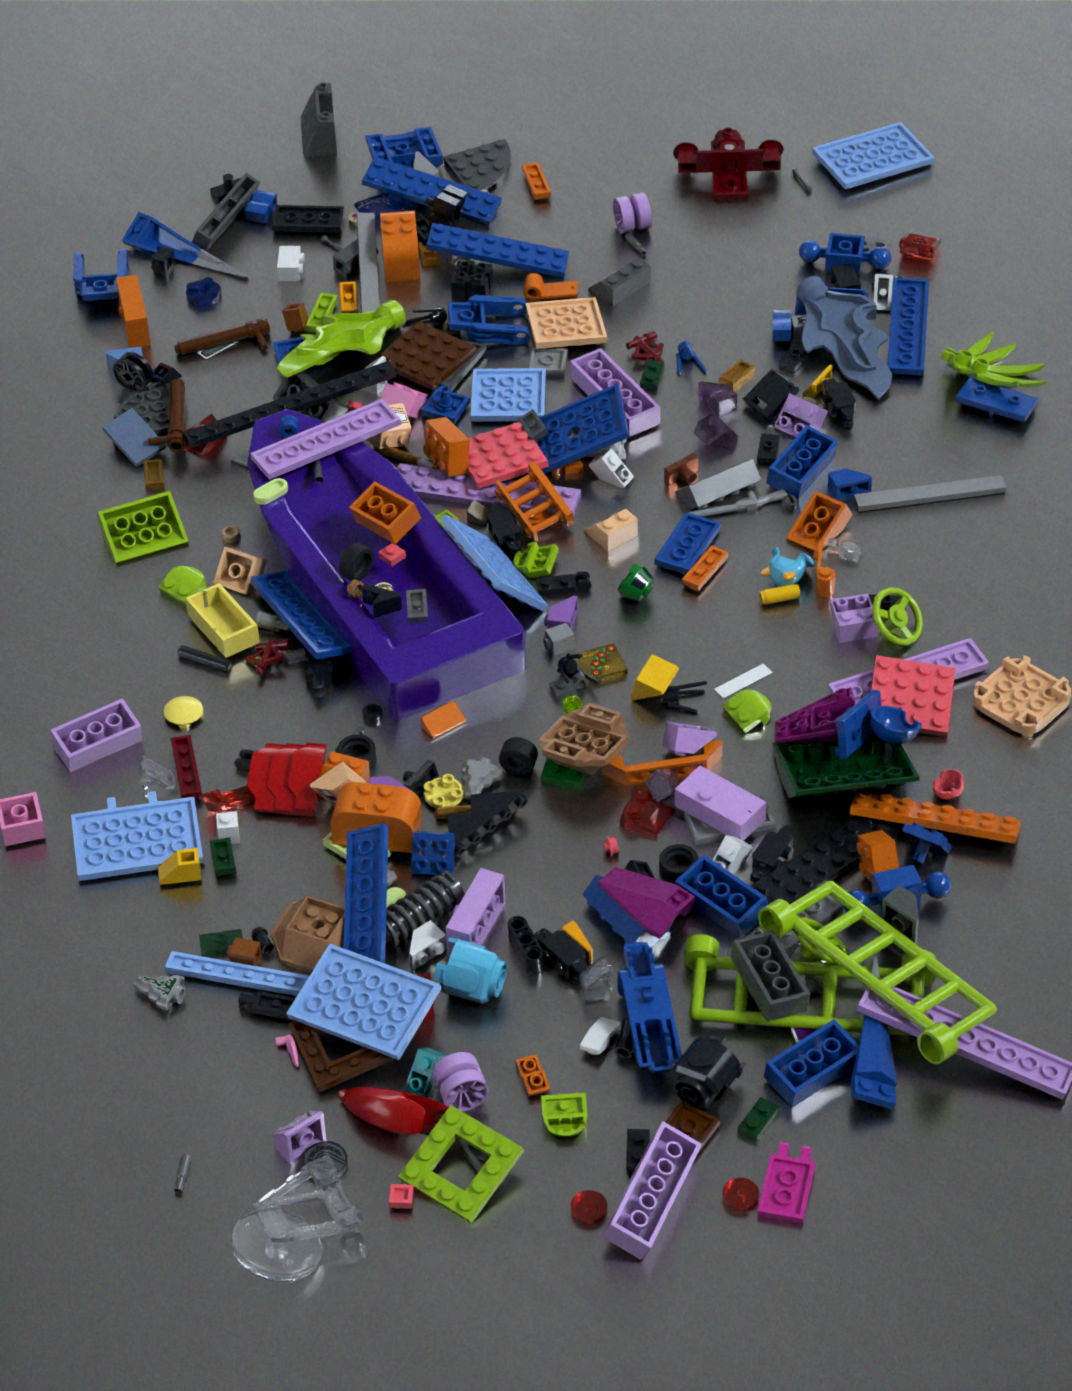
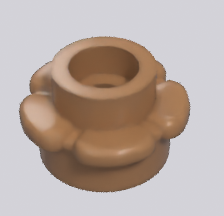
[347,579,364,599]

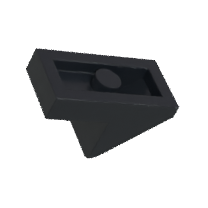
[362,583,402,617]

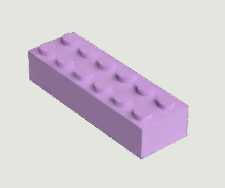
[570,348,660,437]
[601,1121,702,1260]

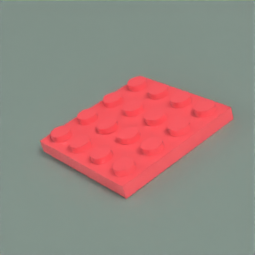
[468,422,549,489]
[871,655,956,737]

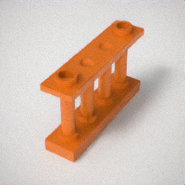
[495,461,574,543]

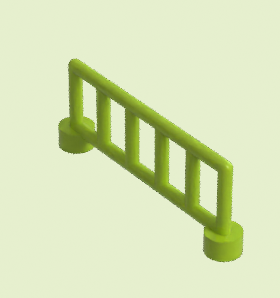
[758,881,997,1064]
[684,934,937,1036]

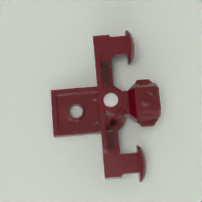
[673,127,784,200]

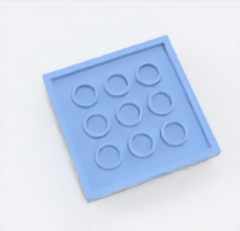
[471,368,546,422]

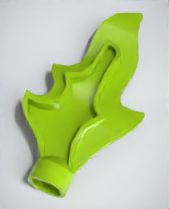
[277,300,406,377]

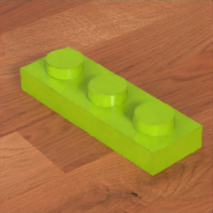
[305,293,338,333]

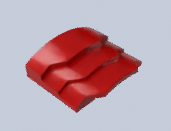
[247,742,327,818]

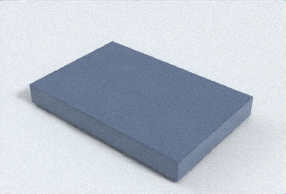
[102,408,166,467]

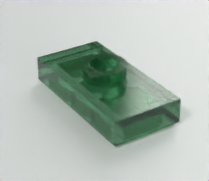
[199,929,243,955]

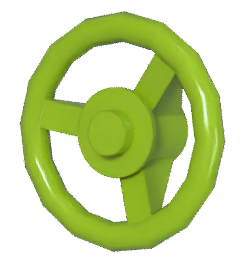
[872,587,923,646]
[793,917,849,964]

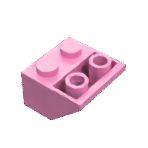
[380,382,428,418]

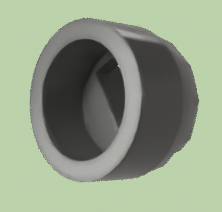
[782,494,797,511]

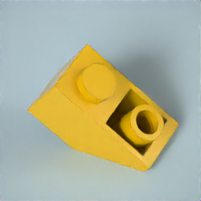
[158,848,202,885]

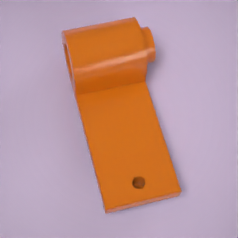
[523,273,579,300]
[813,541,836,598]

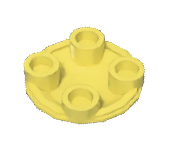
[163,696,204,729]
[423,774,464,808]

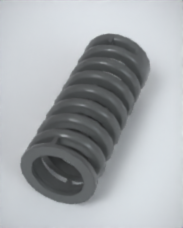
[385,870,465,949]

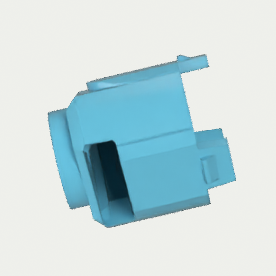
[434,937,508,1004]

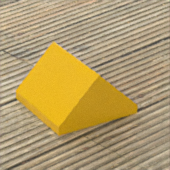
[630,654,679,700]

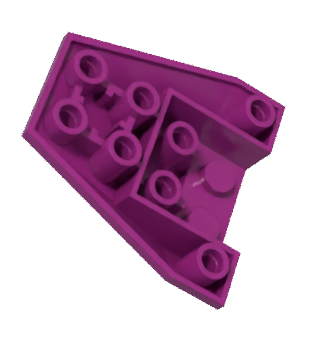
[774,687,856,743]
[597,867,695,939]

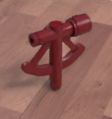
[626,331,664,362]
[245,638,293,675]

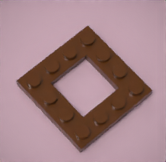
[288,1021,395,1092]

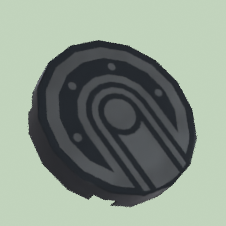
[302,1141,348,1182]

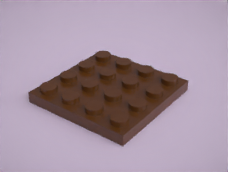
[375,321,476,390]

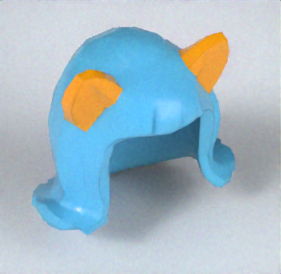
[761,547,815,587]

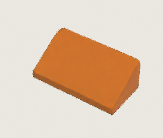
[421,701,466,739]

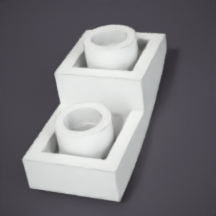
[580,1017,621,1055]

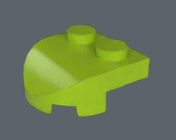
[514,541,559,578]
[158,566,207,604]
[722,690,772,734]
[541,1092,588,1137]

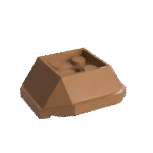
[539,703,629,775]
[271,896,345,974]

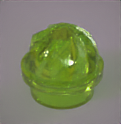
[563,695,583,713]

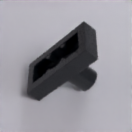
[210,174,241,203]
[403,760,439,797]

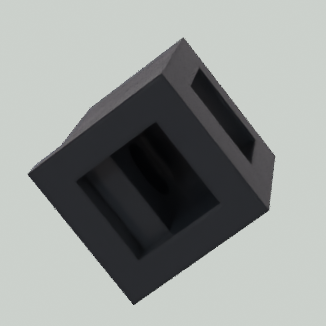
[151,246,176,275]

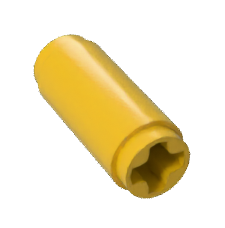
[759,584,800,605]

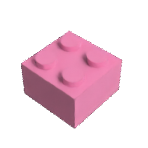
[0,792,46,846]

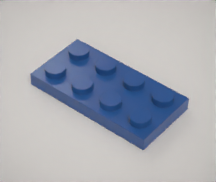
[654,512,721,574]

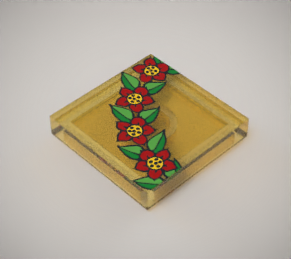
[577,643,628,684]

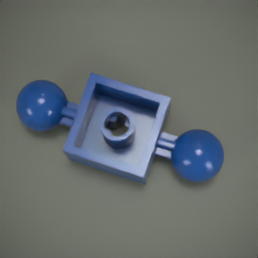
[799,233,891,274]
[843,865,951,917]

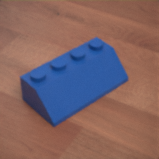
[582,875,671,947]

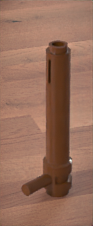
[174,318,270,355]
[148,378,186,452]

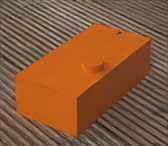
[116,275,151,348]

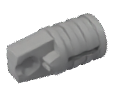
[255,611,290,633]

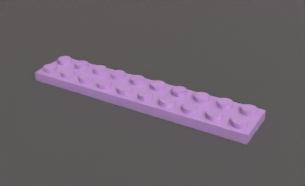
[397,463,581,517]
[856,987,1072,1100]

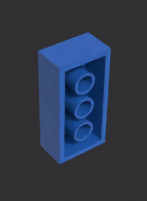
[766,425,839,499]
[675,855,768,939]
[764,1019,858,1108]

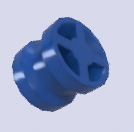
[279,415,298,438]

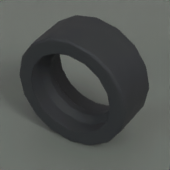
[338,543,374,581]
[337,734,376,769]
[659,844,699,884]

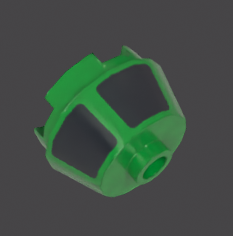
[617,563,654,602]

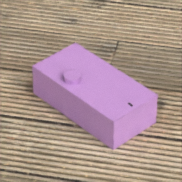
[50,698,142,772]
[675,766,767,841]
[446,868,505,956]

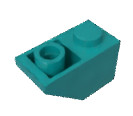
[404,1048,447,1097]

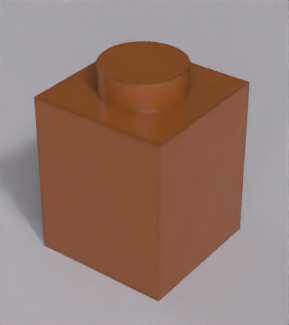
[282,302,308,332]
[227,937,262,966]

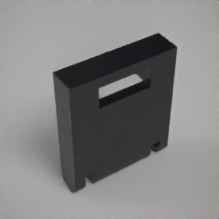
[743,369,799,422]

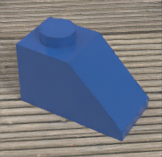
[828,468,872,500]

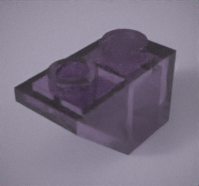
[697,381,737,416]
[694,412,739,450]
[645,769,679,803]

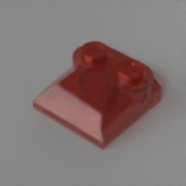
[899,232,941,261]
[620,790,675,839]

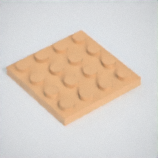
[526,297,607,349]

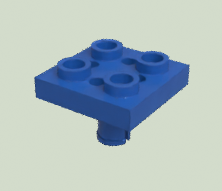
[421,385,470,424]
[902,822,952,864]
[411,831,455,875]

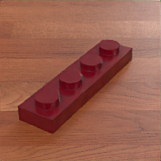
[171,735,202,799]

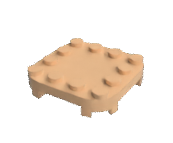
[973,655,1071,737]

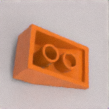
[786,491,853,552]

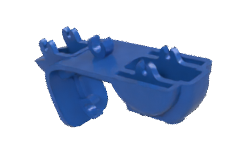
[617,942,682,1073]

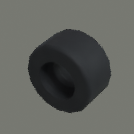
[499,737,538,776]

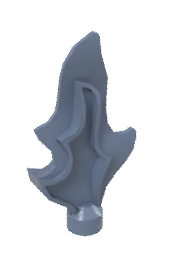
[796,276,892,399]

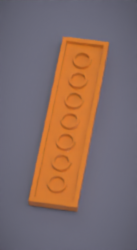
[850,791,1022,844]

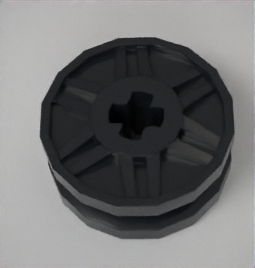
[112,352,153,393]

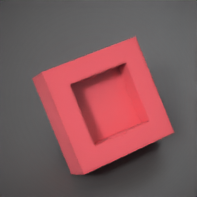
[378,543,406,567]
[389,1184,414,1209]

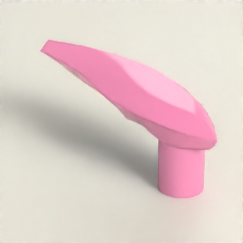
[275,1033,299,1068]

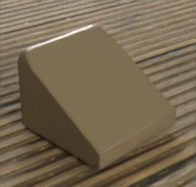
[467,500,492,525]

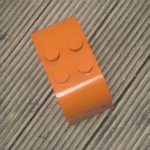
[380,211,420,282]
[330,782,422,853]

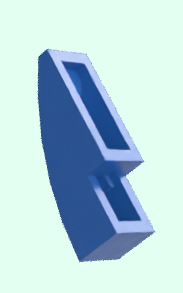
[773,310,791,341]

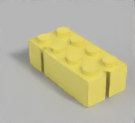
[185,583,260,658]

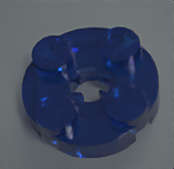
[186,277,222,307]

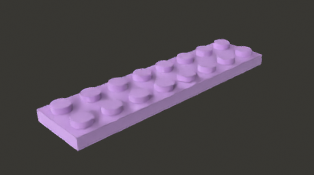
[250,399,401,480]
[828,638,989,703]

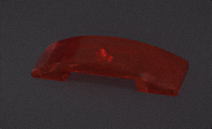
[199,786,255,812]

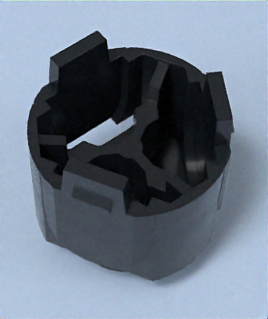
[670,1031,746,1109]

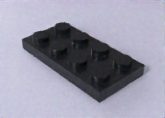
[272,205,345,233]

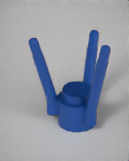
[676,341,707,374]

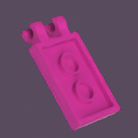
[758,1142,816,1224]

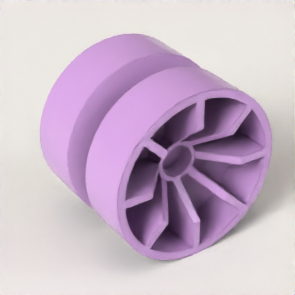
[613,192,652,234]
[432,1052,489,1112]

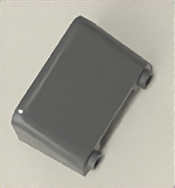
[301,82,337,157]

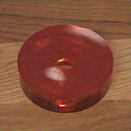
[722,1178,759,1213]
[571,1190,607,1225]

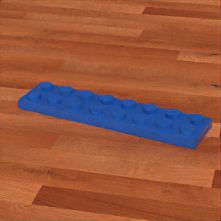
[362,156,502,226]
[426,223,569,278]
[888,278,929,375]
[250,571,353,660]
[344,823,388,964]

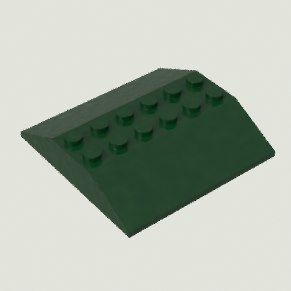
[772,734,920,799]

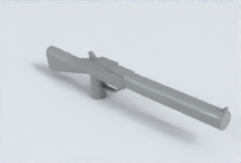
[688,489,788,517]

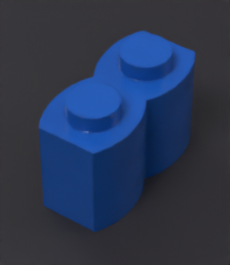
[244,190,278,224]

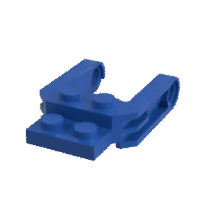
[73,249,128,301]
[447,295,530,345]

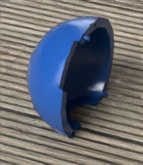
[870,706,922,745]

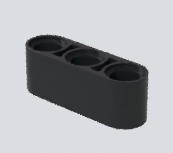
[508,916,544,974]

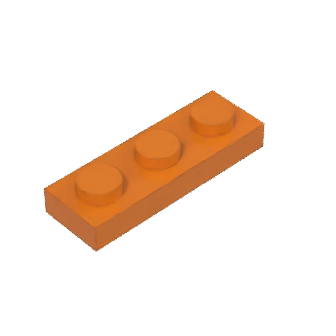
[522,162,551,200]
[682,545,728,591]

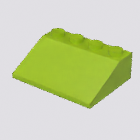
[97,491,189,564]

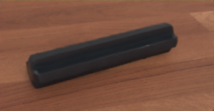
[177,645,232,672]

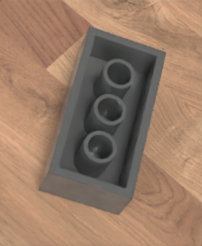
[730,930,810,1022]

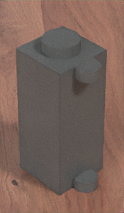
[333,239,379,277]

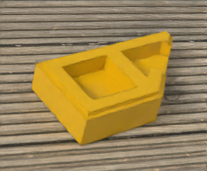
[418,242,440,266]

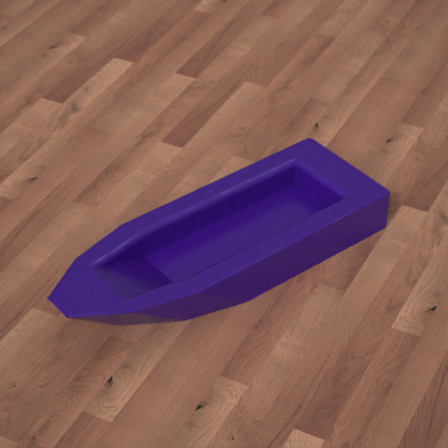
[247,409,526,721]

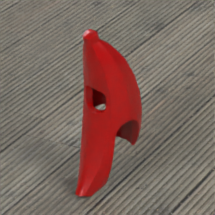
[339,1087,449,1135]

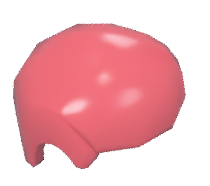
[933,769,964,800]

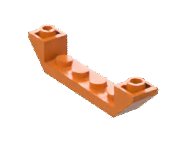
[601,740,722,786]

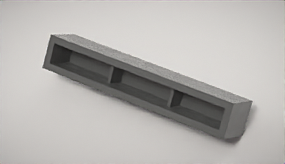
[192,173,260,251]

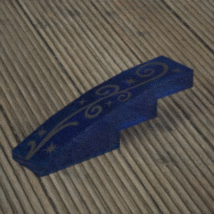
[354,193,423,216]

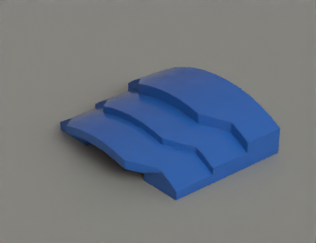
[365,127,443,168]

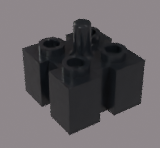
[425,184,468,228]
[451,260,493,300]

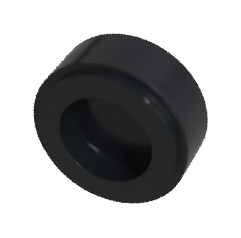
[362,704,383,723]

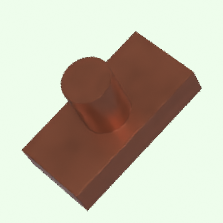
[664,453,698,486]

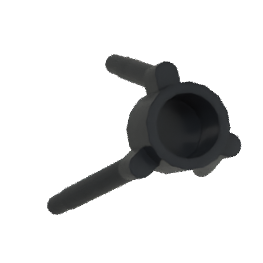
[404,306,447,329]
[557,653,599,684]
[662,681,707,713]
[615,1019,635,1058]

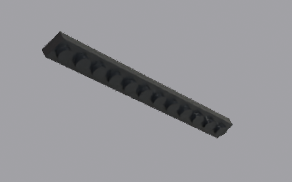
[184,361,397,449]

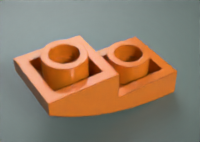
[515,1054,550,1096]

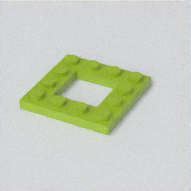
[398,1105,524,1224]

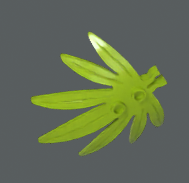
[940,331,1047,387]

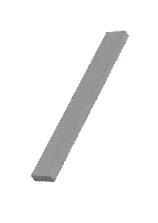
[357,212,379,313]
[854,475,1006,512]

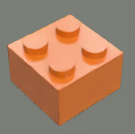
[856,830,899,882]

